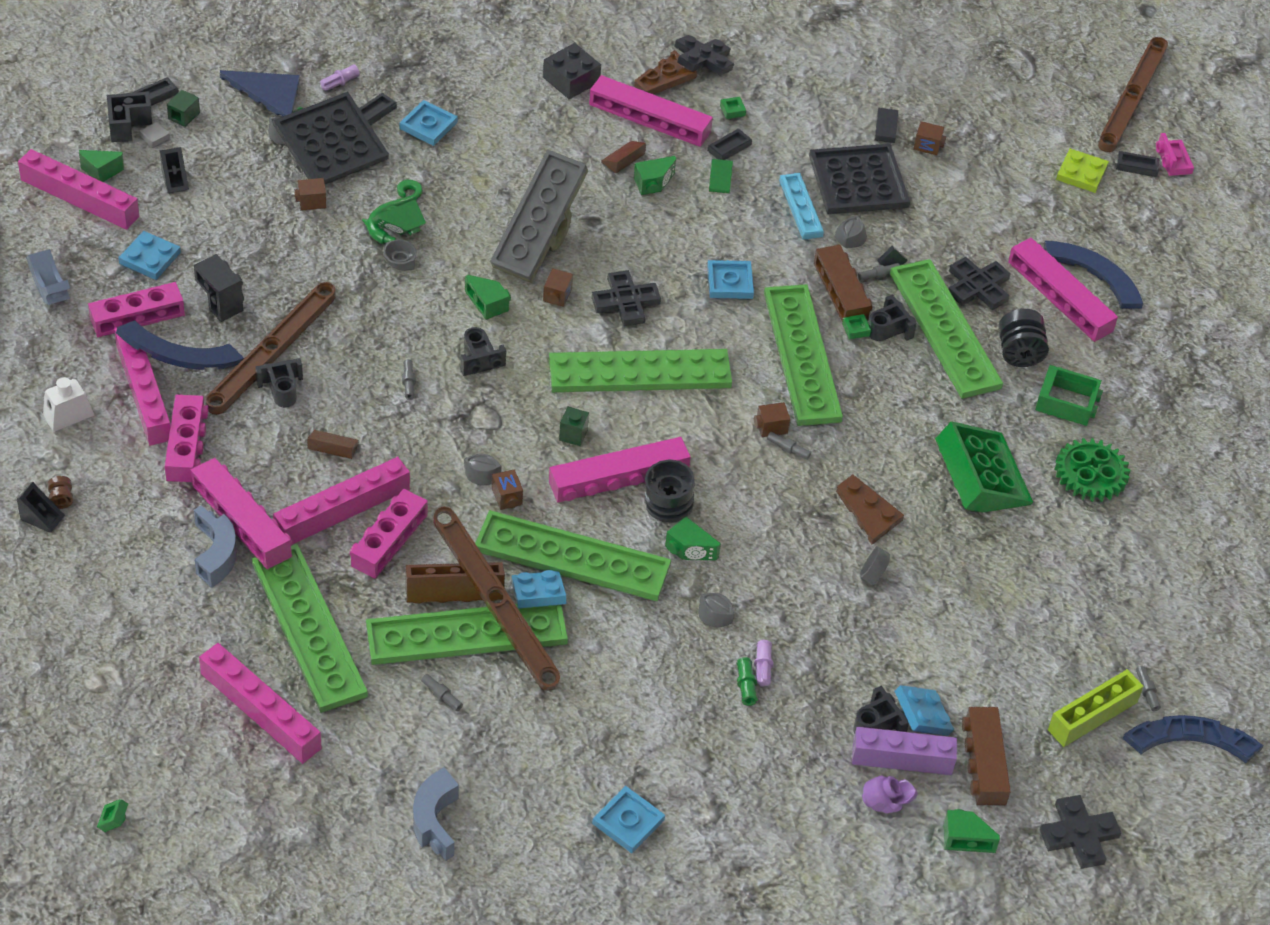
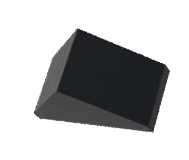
[159,147,189,193]
[17,482,65,533]

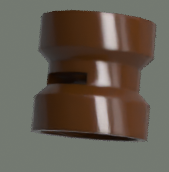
[47,476,73,509]

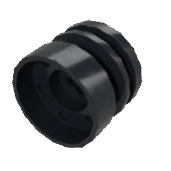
[998,308,1049,367]
[645,459,695,523]

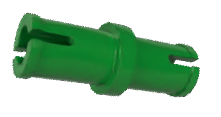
[736,657,758,706]

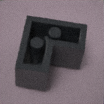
[106,92,153,143]
[194,254,244,322]

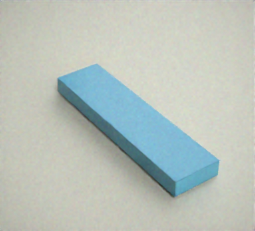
[779,173,824,240]

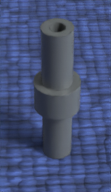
[858,263,900,281]
[402,359,416,399]
[767,432,811,460]
[1136,666,1161,711]
[421,674,463,712]

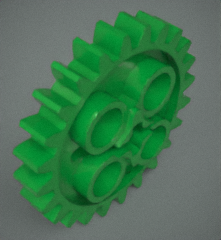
[1054,438,1131,502]

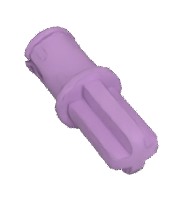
[320,64,360,90]
[754,640,774,687]

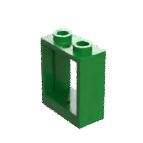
[1035,365,1103,426]

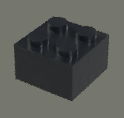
[543,43,601,100]

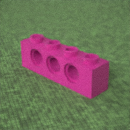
[88,282,185,338]
[165,395,208,482]
[350,489,428,579]

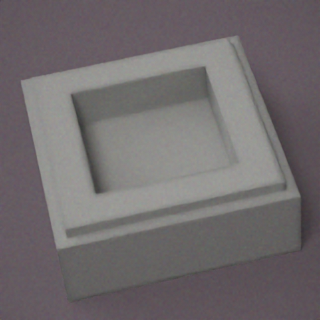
[139,122,170,148]

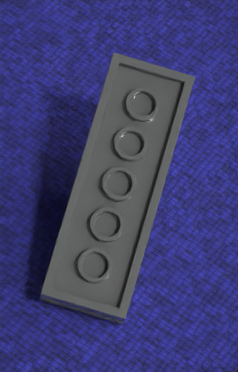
[490,149,588,283]

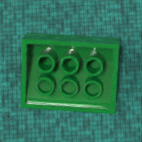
[935,421,1033,513]

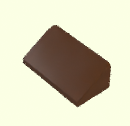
[601,141,646,173]
[307,430,359,459]

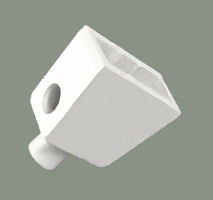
[43,377,94,432]

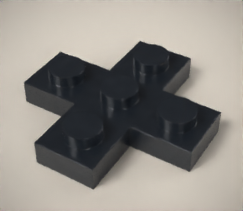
[674,35,734,76]
[948,257,1011,310]
[591,270,661,327]
[1040,795,1122,869]

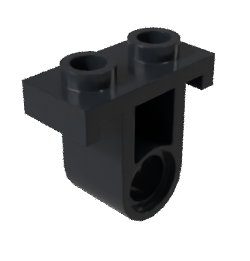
[869,294,917,341]
[460,327,506,376]
[255,358,303,408]
[853,685,909,734]

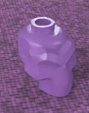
[862,776,918,814]

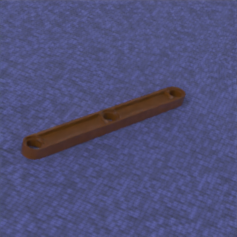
[1098,37,1168,152]
[206,282,336,415]
[433,506,560,691]

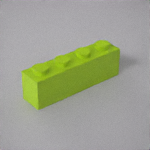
[1048,669,1144,747]

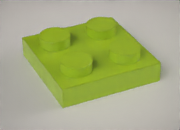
[1056,148,1109,193]

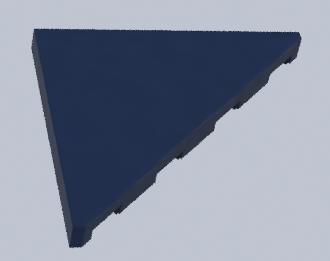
[220,70,300,116]

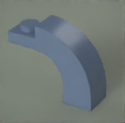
[26,249,70,305]
[194,505,237,588]
[413,767,459,861]

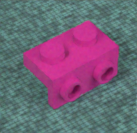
[1156,133,1194,176]

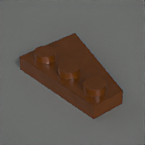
[634,50,697,95]
[836,474,904,545]

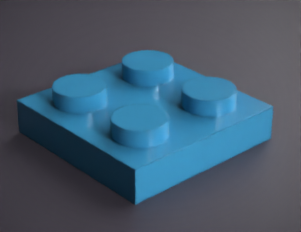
[399,100,458,146]
[119,231,181,280]
[707,260,754,299]
[511,570,566,608]
[895,685,954,736]
[592,786,665,853]

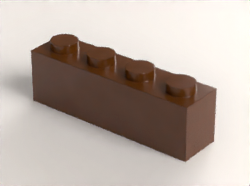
[814,244,872,322]
[405,562,505,604]
[962,707,1011,806]

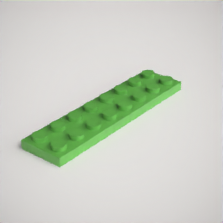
[890,259,1003,399]
[764,284,843,426]
[549,349,732,393]
[475,510,671,602]
[252,544,368,713]
[366,604,568,665]

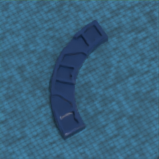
[1044,241,1143,309]
[116,320,244,370]
[1123,715,1264,763]

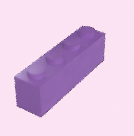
[852,727,957,775]

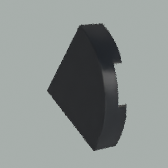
[877,245,908,266]

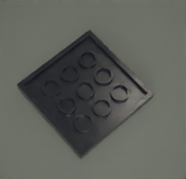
[273,91,389,184]
[809,143,910,215]

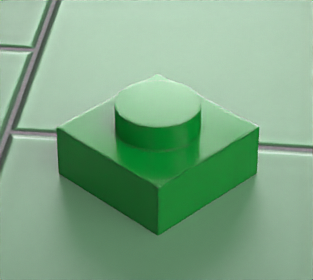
[720,96,746,119]
[842,314,871,340]
[97,799,129,832]

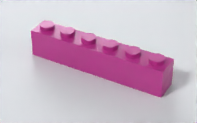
[589,75,713,147]
[18,149,140,230]
[1008,237,1118,342]
[114,327,170,446]
[549,437,691,503]
[273,457,410,544]
[190,458,293,569]
[199,643,322,764]

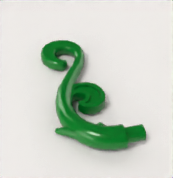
[362,179,423,244]

